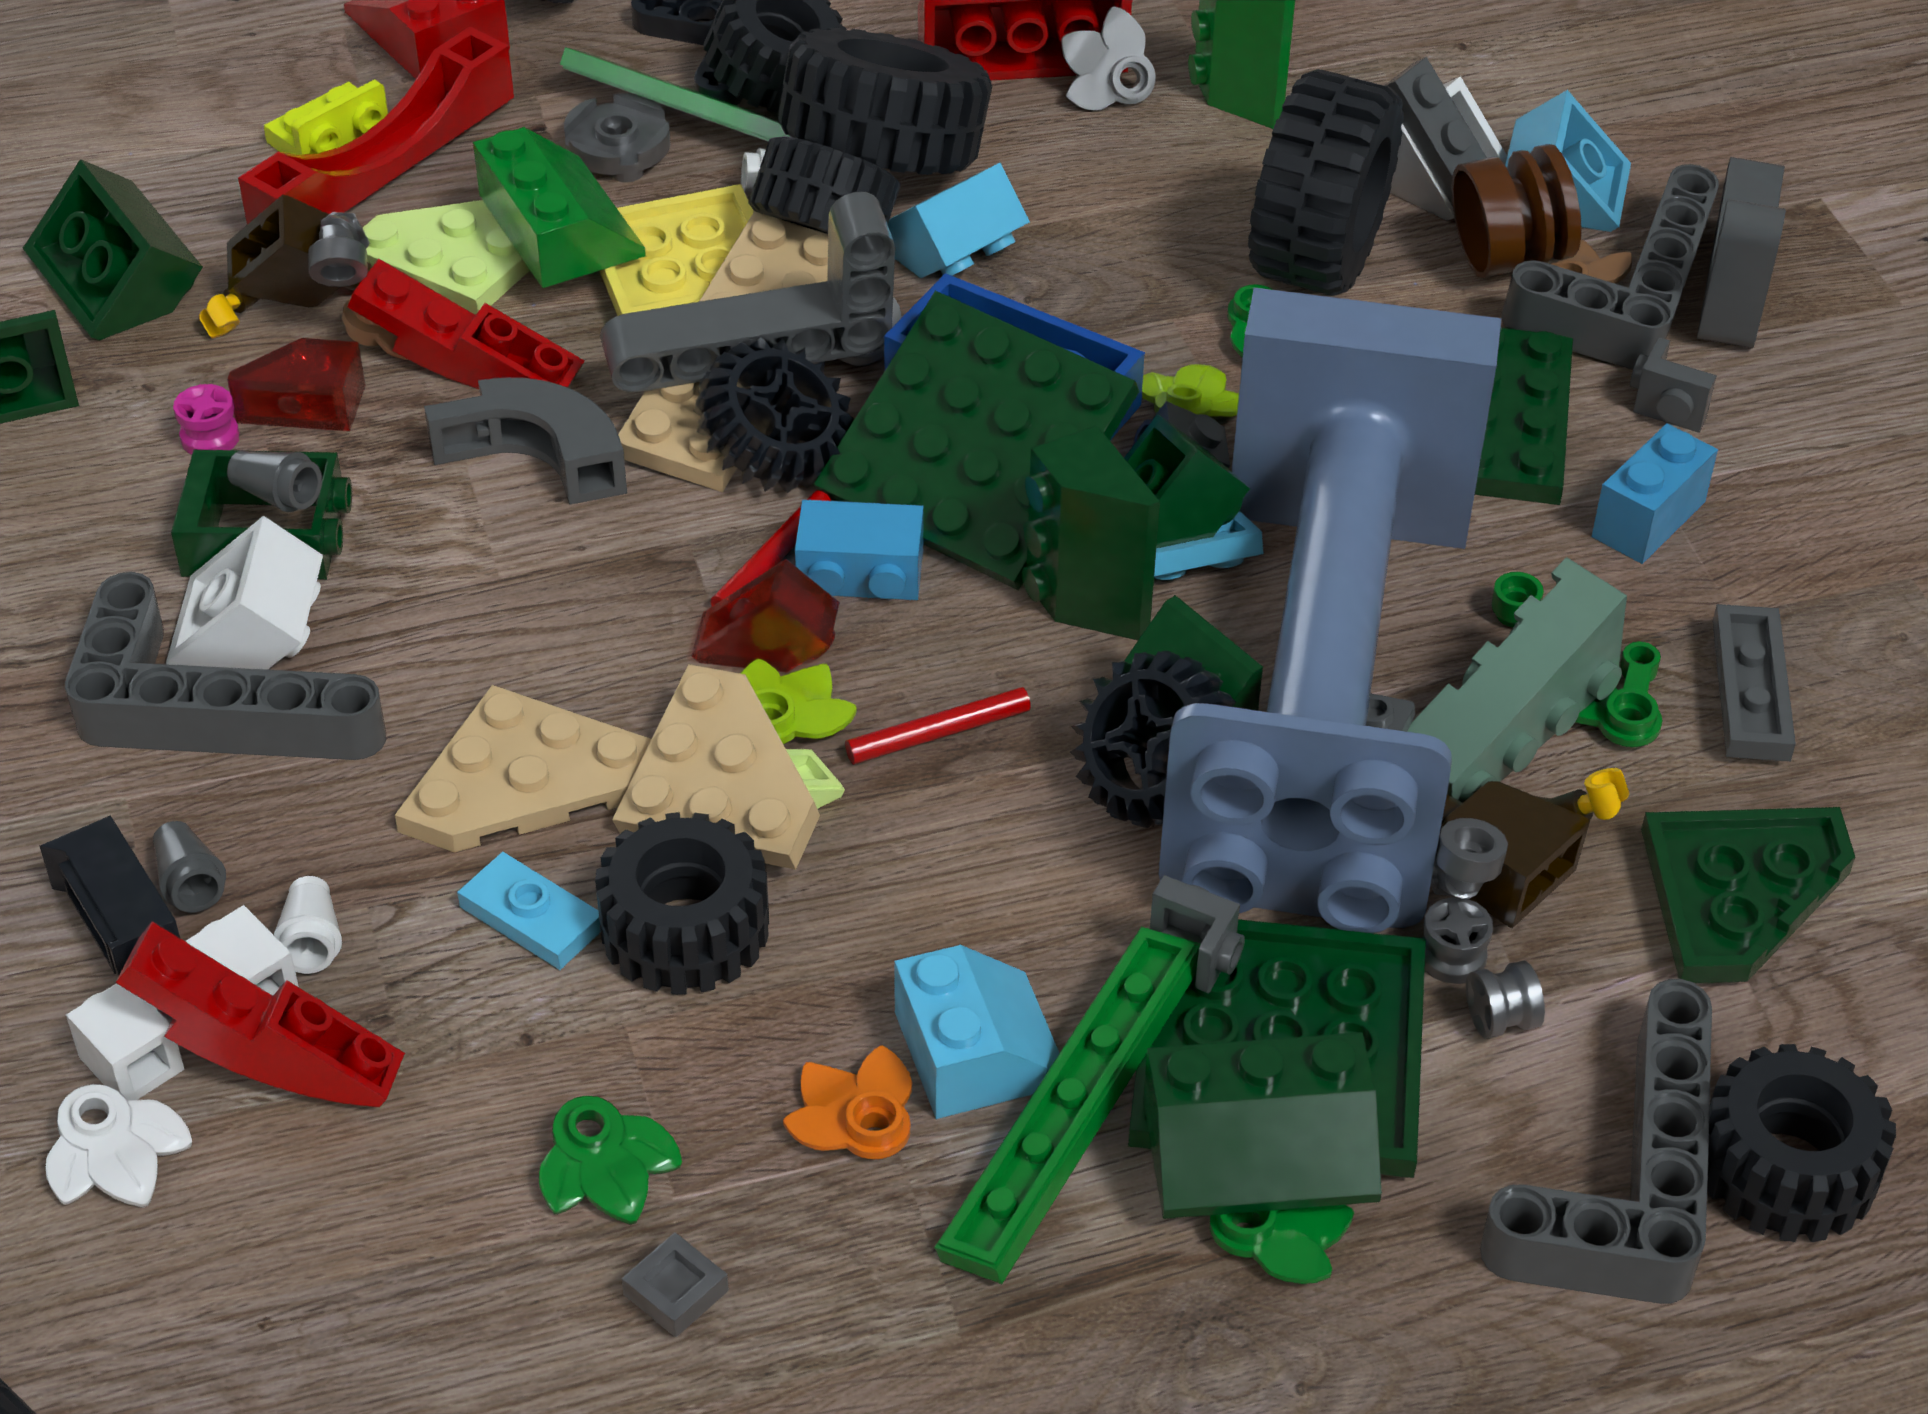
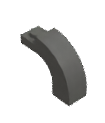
[424,377,627,505]

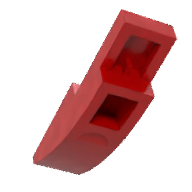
[347,259,585,389]
[116,921,405,1107]

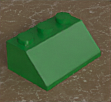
[1188,0,1295,129]
[473,127,646,288]

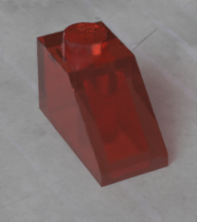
[227,338,366,431]
[691,559,840,672]

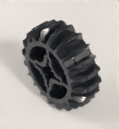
[694,337,854,493]
[1070,651,1236,828]

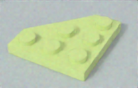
[362,200,530,315]

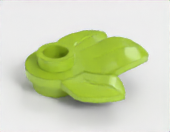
[1142,364,1239,417]
[740,659,857,744]

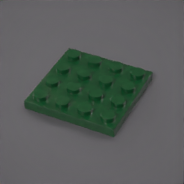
[814,290,1139,591]
[1475,328,1573,505]
[1128,919,1426,1178]

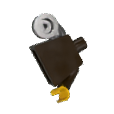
[199,195,372,338]
[1431,768,1629,928]

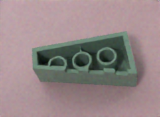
[1407,557,1627,803]

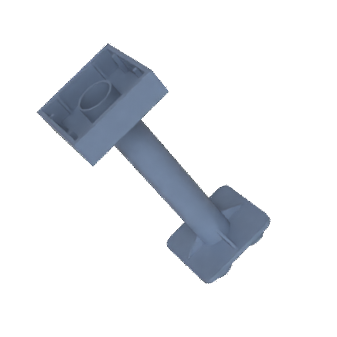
[1159,288,1502,933]

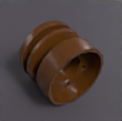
[1451,144,1582,278]

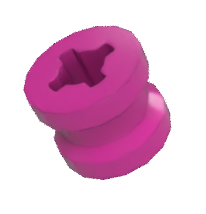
[173,384,240,455]

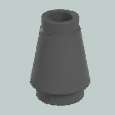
[227,450,322,512]
[153,821,226,913]

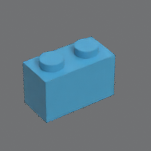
[1591,423,1718,564]
[795,500,923,600]

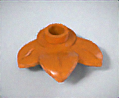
[783,1045,913,1159]

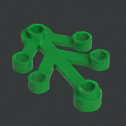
[1491,572,1662,747]

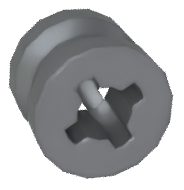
[1423,897,1493,984]
[1466,960,1545,1039]

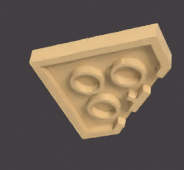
[612,664,820,870]
[395,685,652,853]

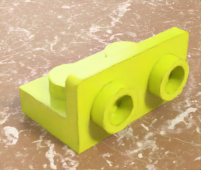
[263,80,388,155]

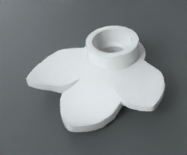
[46,1084,192,1208]

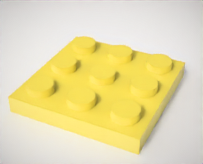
[600,184,754,316]

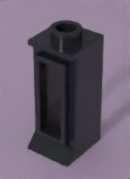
[39,815,180,977]

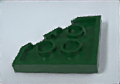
[1641,807,1856,983]

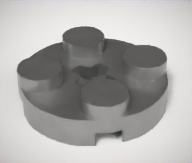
[564,94,671,183]

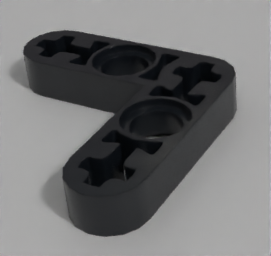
[631,0,743,106]

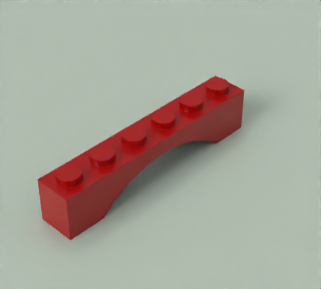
[238,26,514,224]

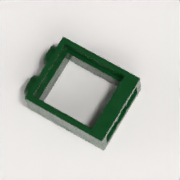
[171,449,352,580]

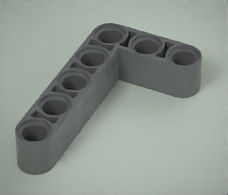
[1697,157,1786,348]
[1501,164,1719,369]
[600,192,895,392]
[65,572,386,760]
[1480,979,1712,1304]

